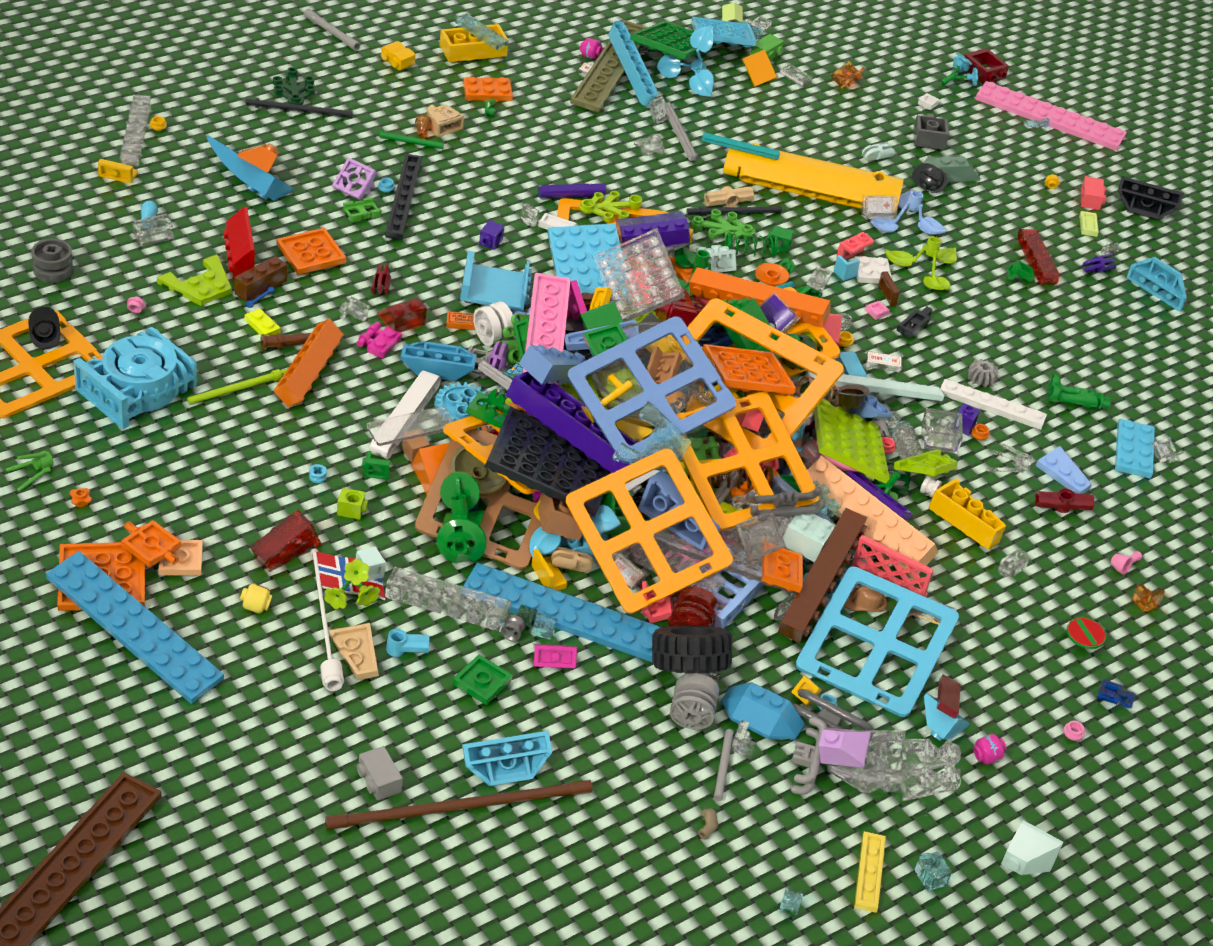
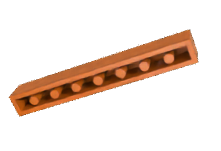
[689,267,830,327]

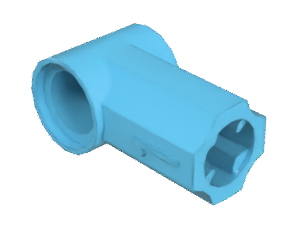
[386,629,429,657]

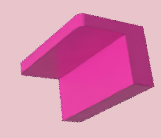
[533,644,577,668]

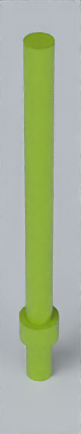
[187,368,288,405]

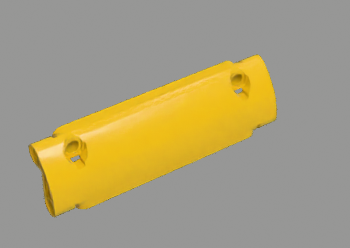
[723,143,904,213]

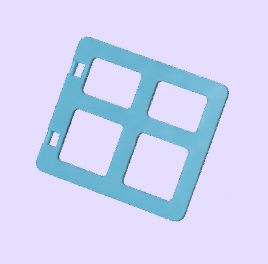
[796,567,959,717]

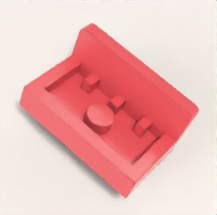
[836,232,874,260]
[640,581,674,623]

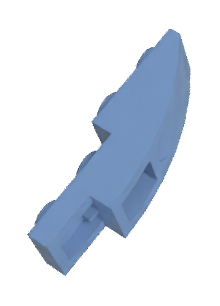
[835,389,893,419]

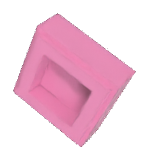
[865,301,890,320]

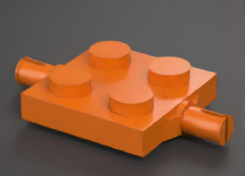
[121,520,181,567]

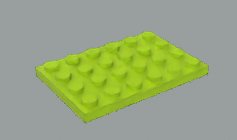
[813,399,890,484]

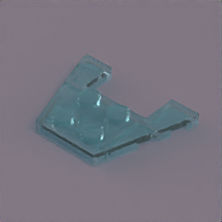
[612,401,692,473]

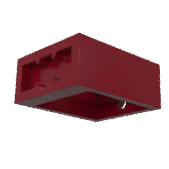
[964,48,1009,85]

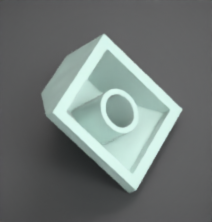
[1001,820,1063,875]

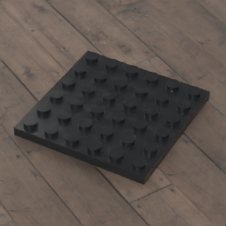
[484,406,610,516]

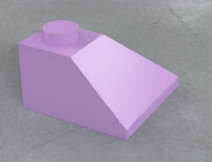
[819,728,871,768]

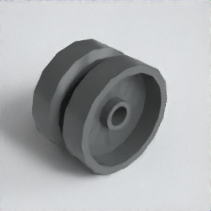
[31,239,73,283]

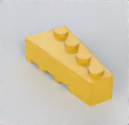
[928,478,1006,550]

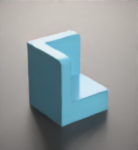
[834,255,860,281]

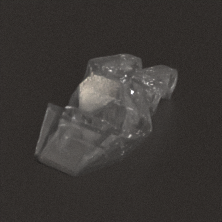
[828,730,961,801]

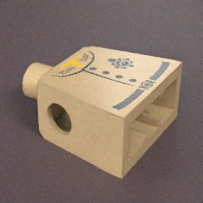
[427,105,464,137]

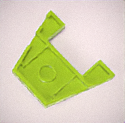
[157,254,232,306]

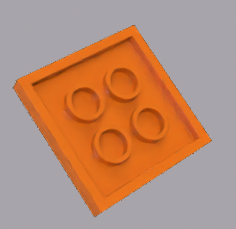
[276,228,346,275]

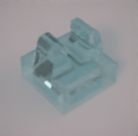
[531,613,558,640]

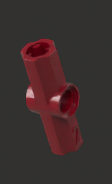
[1035,488,1094,513]

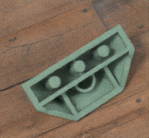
[923,155,980,182]

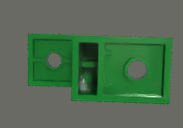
[712,298,800,359]

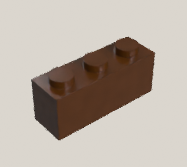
[235,256,287,302]

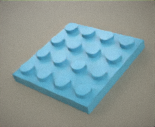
[691,17,757,48]

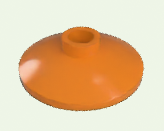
[755,263,789,286]

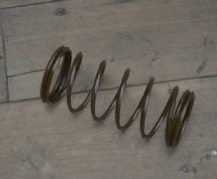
[711,466,774,490]

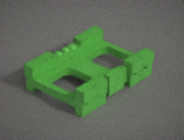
[343,197,382,223]

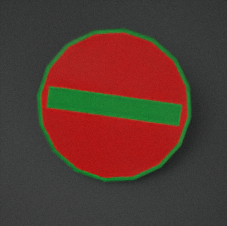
[1066,617,1106,649]

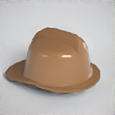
[844,585,887,612]

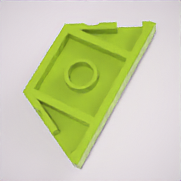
[894,449,958,477]

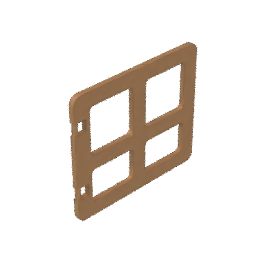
[415,428,544,570]

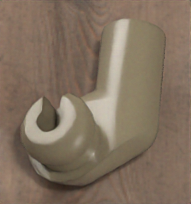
[698,808,718,840]

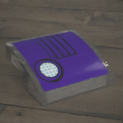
[760,291,800,334]

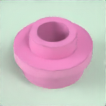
[127,297,146,313]
[1063,721,1085,741]

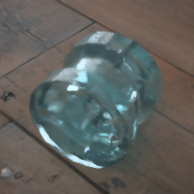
[779,887,804,915]

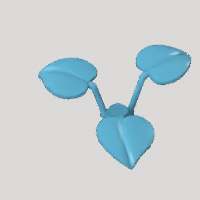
[657,25,714,97]
[529,505,621,557]

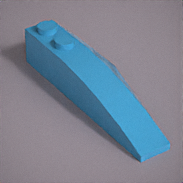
[207,135,294,200]

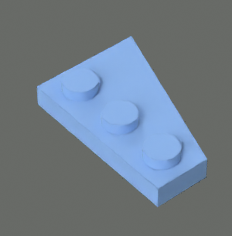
[1036,446,1092,494]

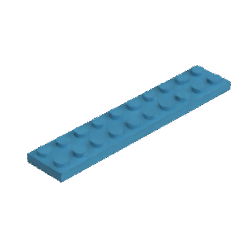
[46,551,224,704]
[461,563,661,662]

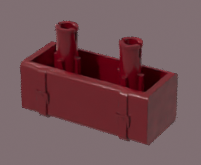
[655,284,704,327]

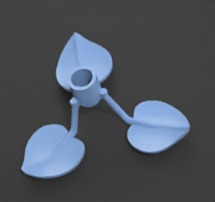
[870,190,947,234]

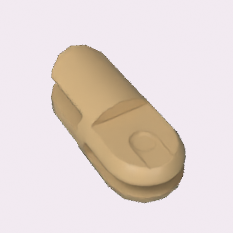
[551,547,593,572]

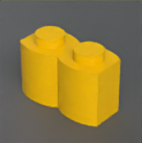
[381,41,415,70]

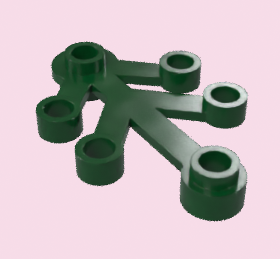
[273,67,316,105]

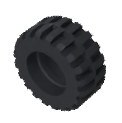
[652,625,732,674]

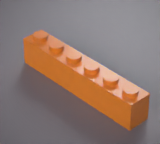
[273,318,343,407]

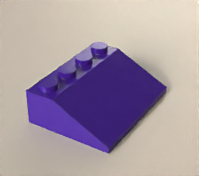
[616,211,690,251]

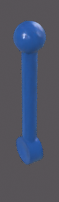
[246,287,275,308]

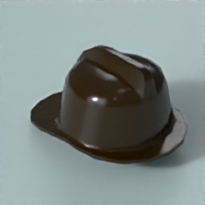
[836,384,869,412]

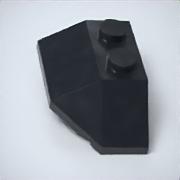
[1117,176,1184,221]

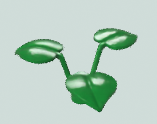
[669,247,712,297]

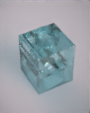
[915,851,952,891]

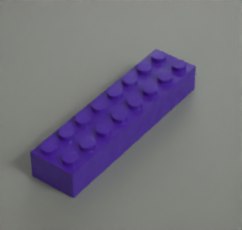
[505,372,653,473]

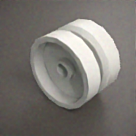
[473,301,514,346]

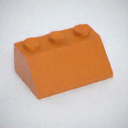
[238,143,280,173]

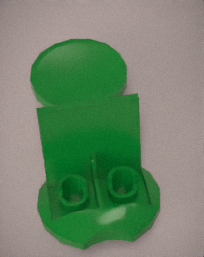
[437,471,487,564]

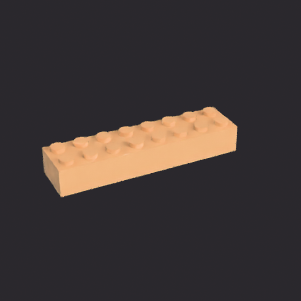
[807,455,938,580]

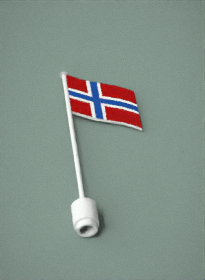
[310,548,385,691]

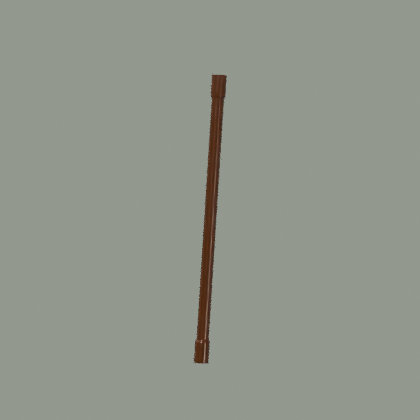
[325,780,592,830]

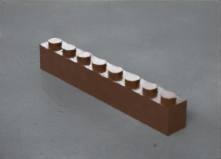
[778,508,868,643]

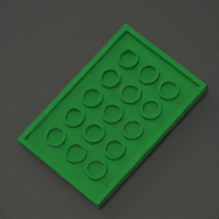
[630,21,717,60]

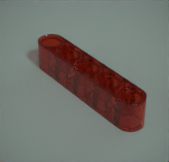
[1017,229,1059,284]

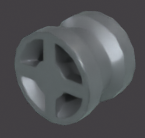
[501,615,526,641]

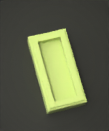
[1079,211,1099,237]

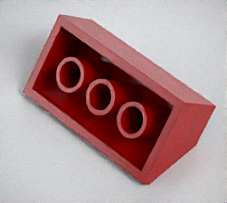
[223,207,255,279]

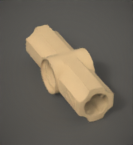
[704,186,754,207]

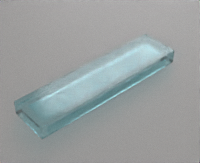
[455,13,509,50]

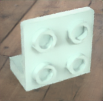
[691,245,736,273]

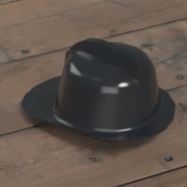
[912,163,947,193]
[28,306,61,349]

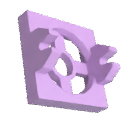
[332,157,377,201]

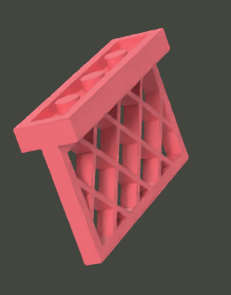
[851,535,934,610]

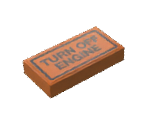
[446,311,475,330]

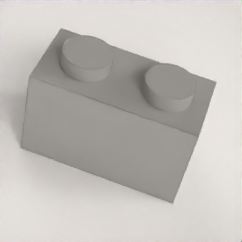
[357,746,403,801]

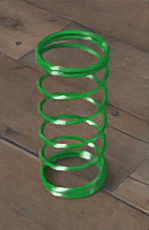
[725,233,778,258]

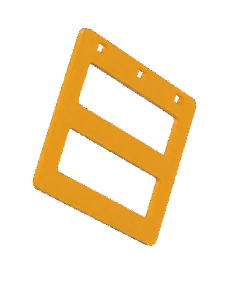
[640,298,844,462]

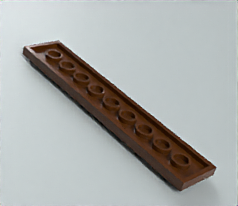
[0,772,162,946]

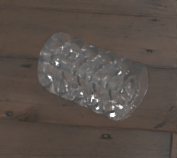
[891,425,923,460]

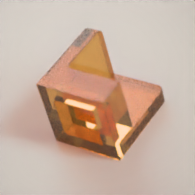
[1132,583,1165,613]

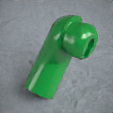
[485,98,496,116]

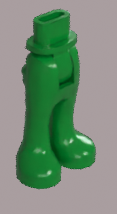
[1048,374,1110,409]

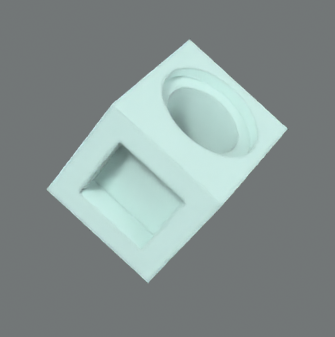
[356,547,386,582]

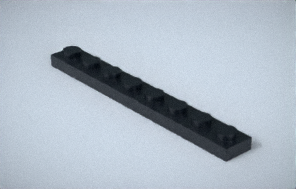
[385,154,422,240]

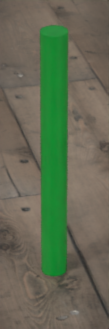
[379,131,444,149]

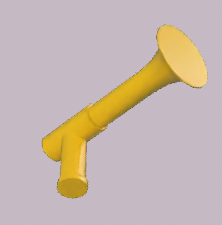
[582,374,633,423]

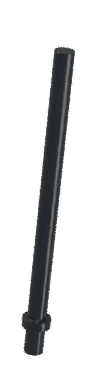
[246,98,353,118]

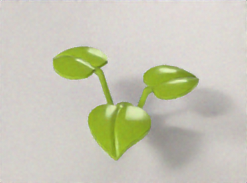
[885,236,957,290]

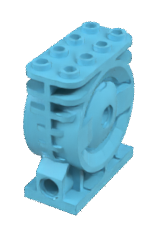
[73,327,197,429]

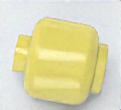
[240,583,273,614]

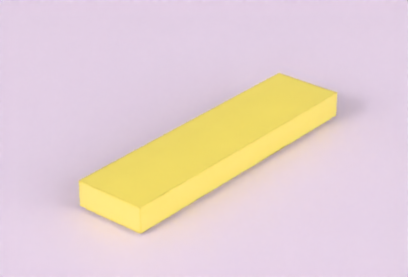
[854,831,886,913]

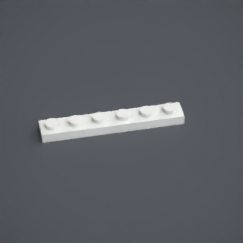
[940,379,1047,430]

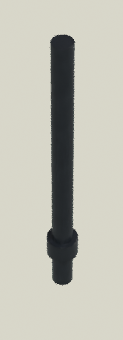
[686,206,782,216]

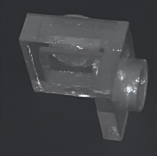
[1152,436,1184,463]

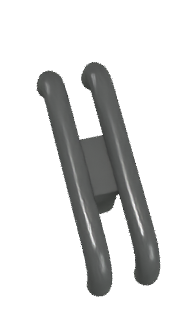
[746,486,826,518]
[792,689,873,732]

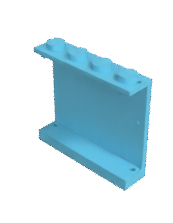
[460,251,532,311]

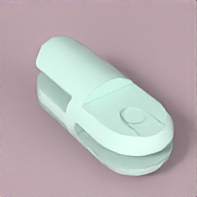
[862,142,895,161]

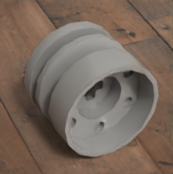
[670,673,719,730]

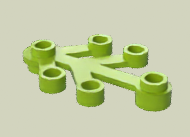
[579,191,642,223]

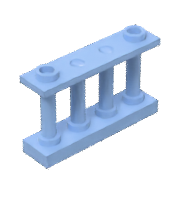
[680,565,765,629]

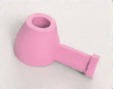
[1111,551,1142,575]

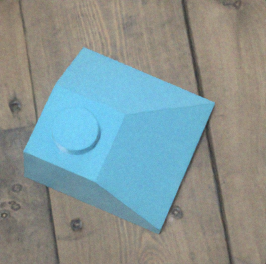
[924,693,970,741]

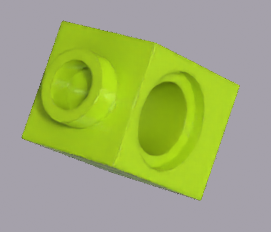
[337,488,368,520]

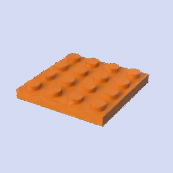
[702,344,796,395]
[57,542,145,611]

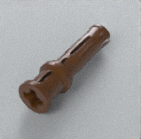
[260,333,311,351]

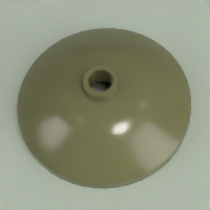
[450,442,507,495]

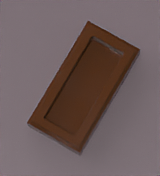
[878,271,900,306]

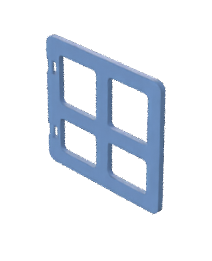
[568,317,736,464]

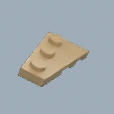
[328,623,379,680]

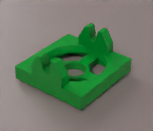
[466,389,514,429]

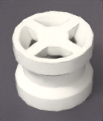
[920,476,942,497]

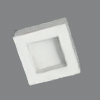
[918,93,940,110]

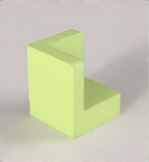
[722,2,743,23]

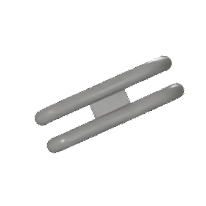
[791,717,827,795]

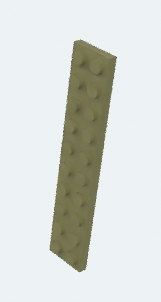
[570,20,647,113]

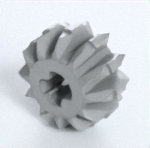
[968,359,998,388]

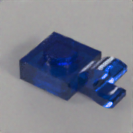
[1097,679,1136,708]

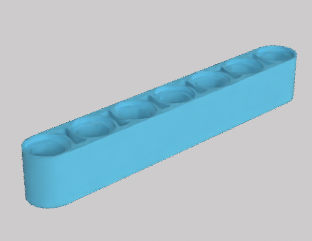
[608,21,658,107]

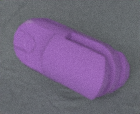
[484,341,509,378]

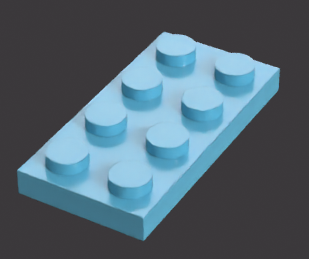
[1115,419,1155,479]

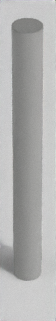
[714,729,734,801]

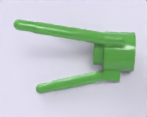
[6,451,54,492]

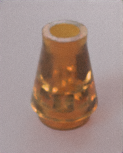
[415,114,431,139]

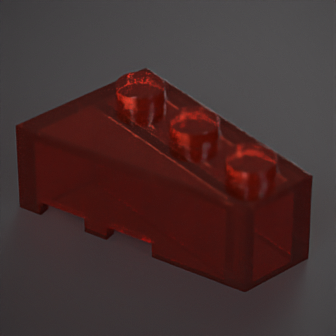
[250,510,322,572]

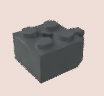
[913,113,949,150]

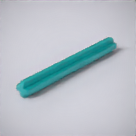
[702,132,780,160]

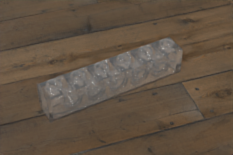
[385,567,512,632]

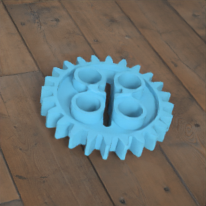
[434,382,489,429]

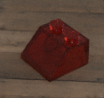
[377,298,427,333]

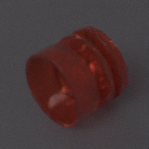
[668,586,719,626]

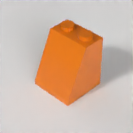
[412,442,450,495]

